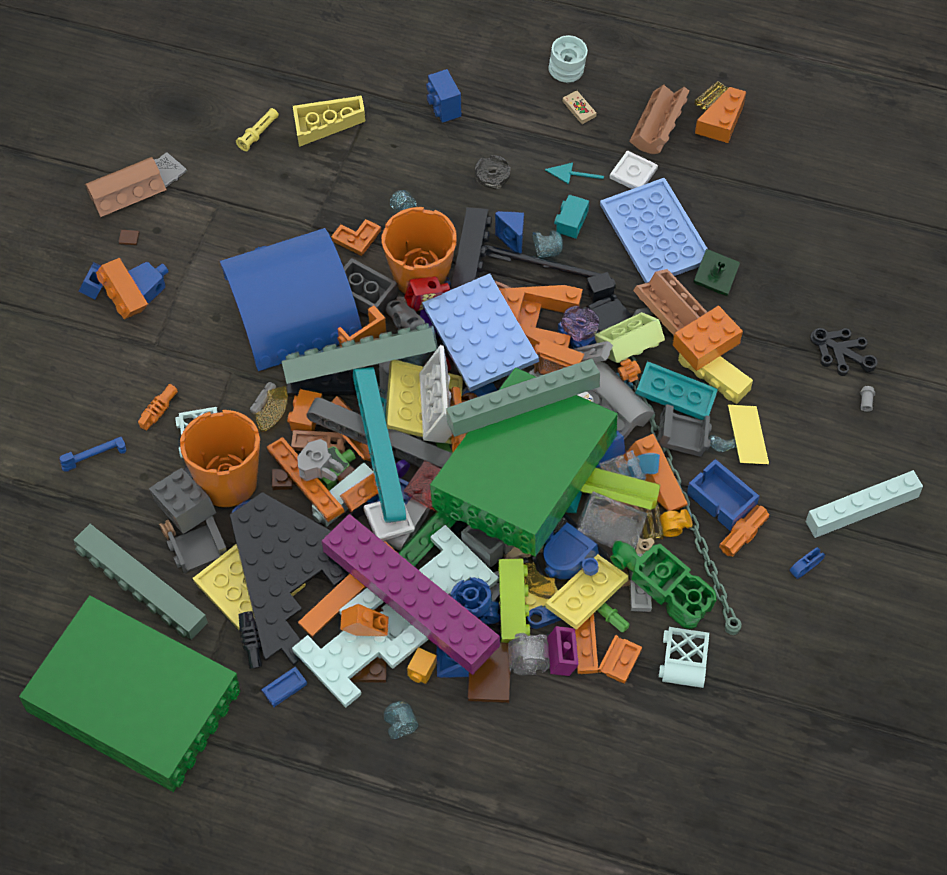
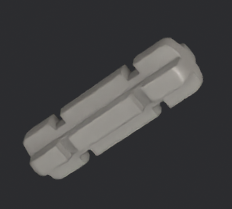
[250,382,276,416]

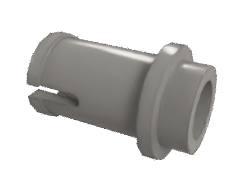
[860,386,875,412]

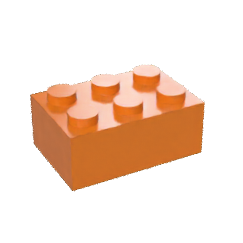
[673,306,743,371]

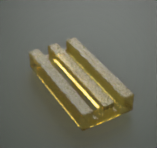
[695,81,728,111]
[638,502,664,540]

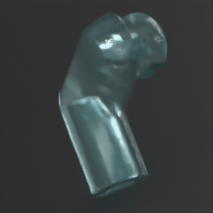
[708,435,737,452]

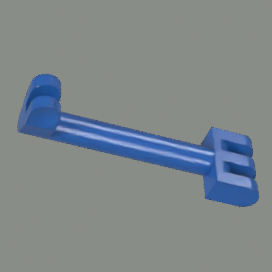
[60,437,126,471]

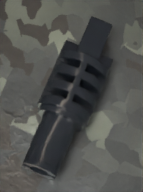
[238,611,262,669]

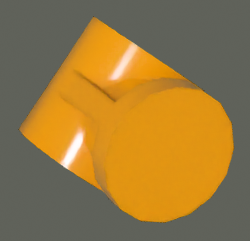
[660,509,692,537]

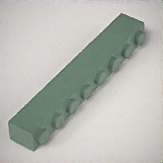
[446,359,600,437]
[74,524,208,640]

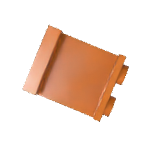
[337,305,386,346]

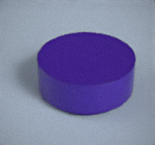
[396,459,410,478]

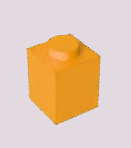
[407,647,437,684]

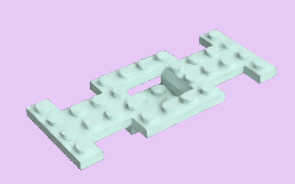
[292,525,499,708]

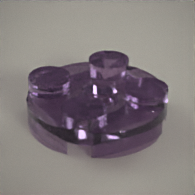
[561,306,599,341]

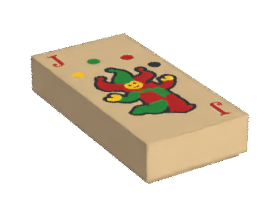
[563,91,596,124]

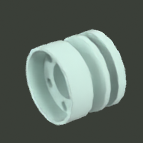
[548,35,588,83]

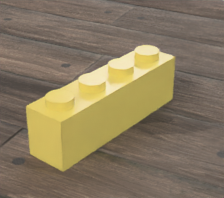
[678,353,753,404]

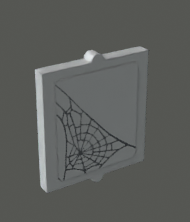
[154,152,187,187]

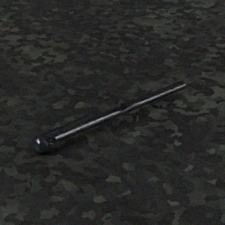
[485,244,601,278]

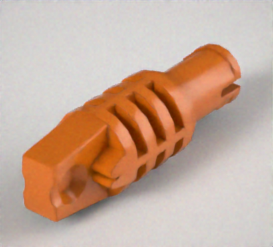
[138,384,178,431]

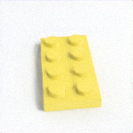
[545,554,628,630]

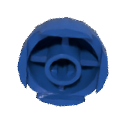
[451,577,492,618]

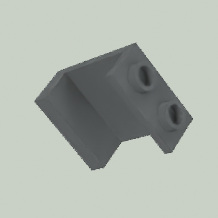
[166,516,227,574]

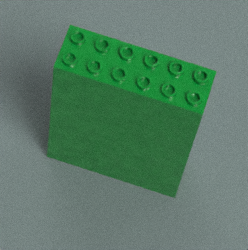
[430,367,618,557]
[19,595,240,792]

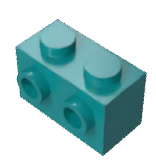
[554,195,589,239]

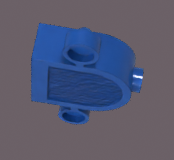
[544,523,599,579]

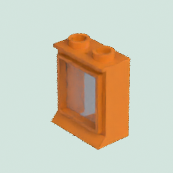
[533,338,584,375]

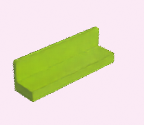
[580,468,660,510]

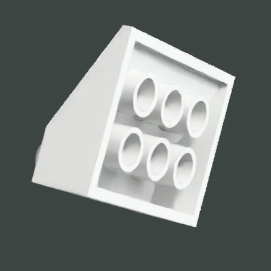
[419,345,452,443]

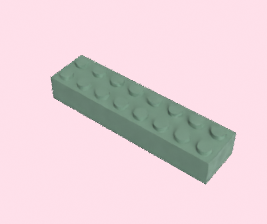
[282,323,438,384]

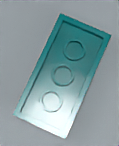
[635,361,718,420]

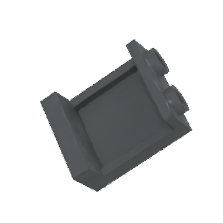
[658,404,712,457]

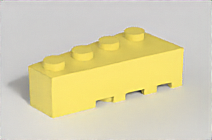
[293,96,365,147]

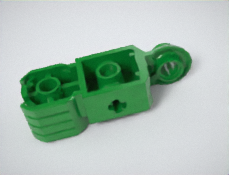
[610,541,716,629]

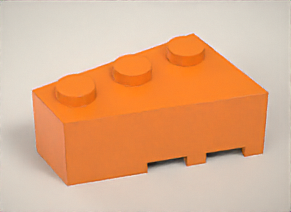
[695,87,746,143]

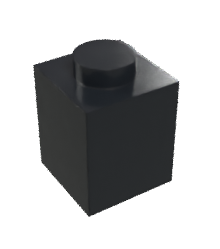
[586,272,616,303]

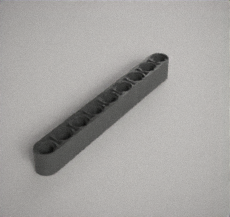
[306,398,452,473]

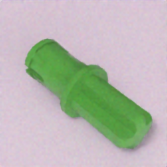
[596,603,629,632]

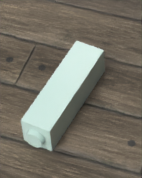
[312,463,373,527]

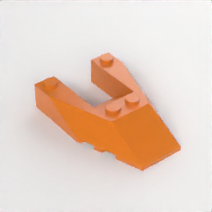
[499,285,583,349]

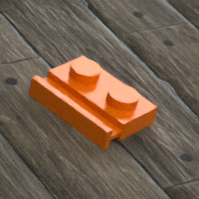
[598,635,642,684]

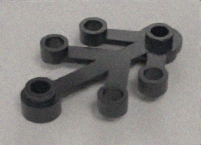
[810,328,877,376]

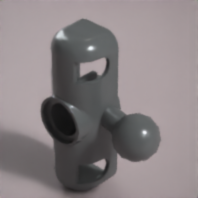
[386,299,425,330]

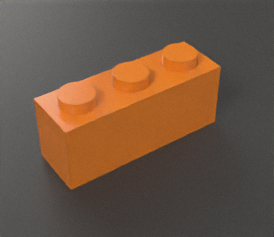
[96,258,148,320]

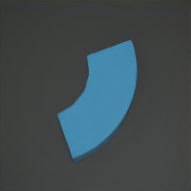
[623,453,660,480]

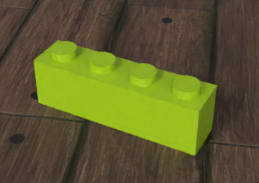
[498,559,530,643]

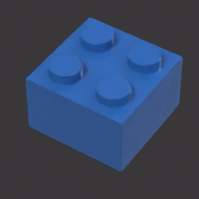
[426,69,461,123]

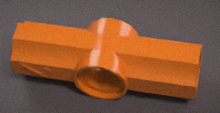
[719,505,769,557]

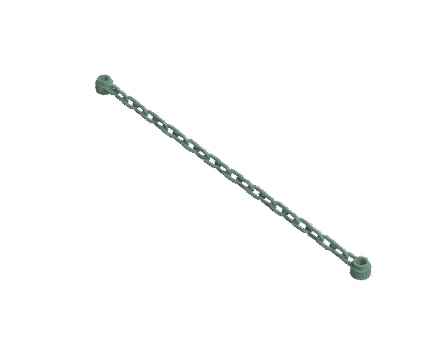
[627,355,741,635]

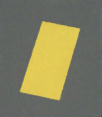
[728,405,769,464]

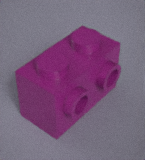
[547,626,578,676]

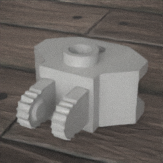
[297,439,344,481]

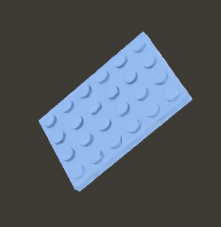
[600,178,707,283]
[422,274,539,392]

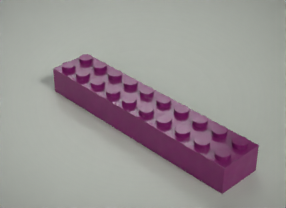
[322,514,500,675]

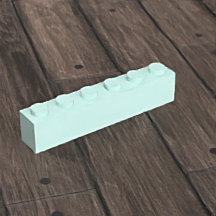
[806,470,923,538]

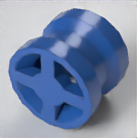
[480,601,500,624]

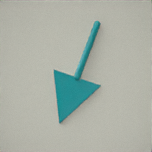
[545,163,604,184]

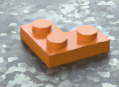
[331,219,381,256]

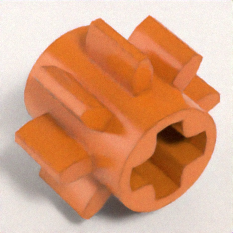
[618,359,641,383]

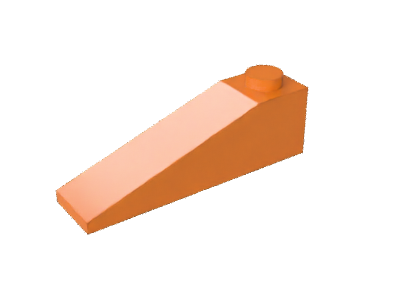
[620,434,688,511]

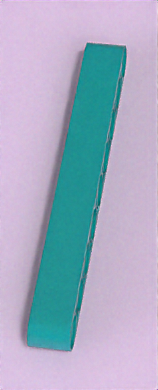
[353,367,406,523]

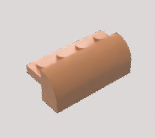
[629,85,689,154]
[85,157,166,217]
[634,269,707,336]

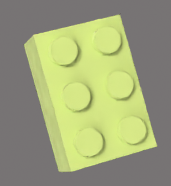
[594,312,665,363]

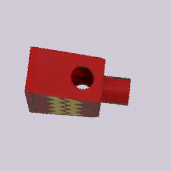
[404,276,450,312]

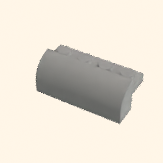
[587,362,655,439]

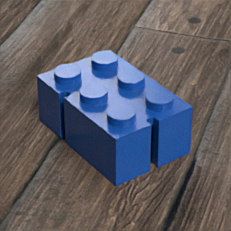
[687,459,759,531]

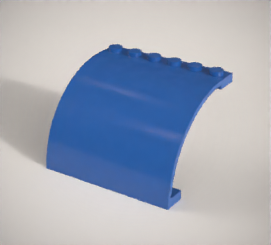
[220,228,362,371]

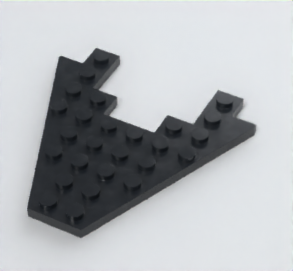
[230,492,367,665]

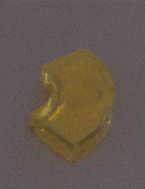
[255,386,287,432]
[523,563,555,599]

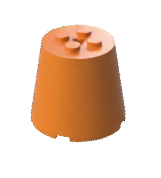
[382,207,457,294]
[180,410,260,507]

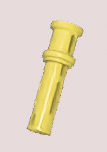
[236,108,279,151]

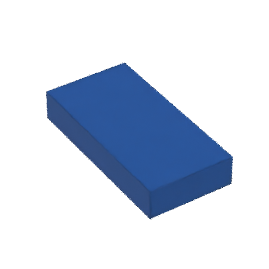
[261,667,307,707]

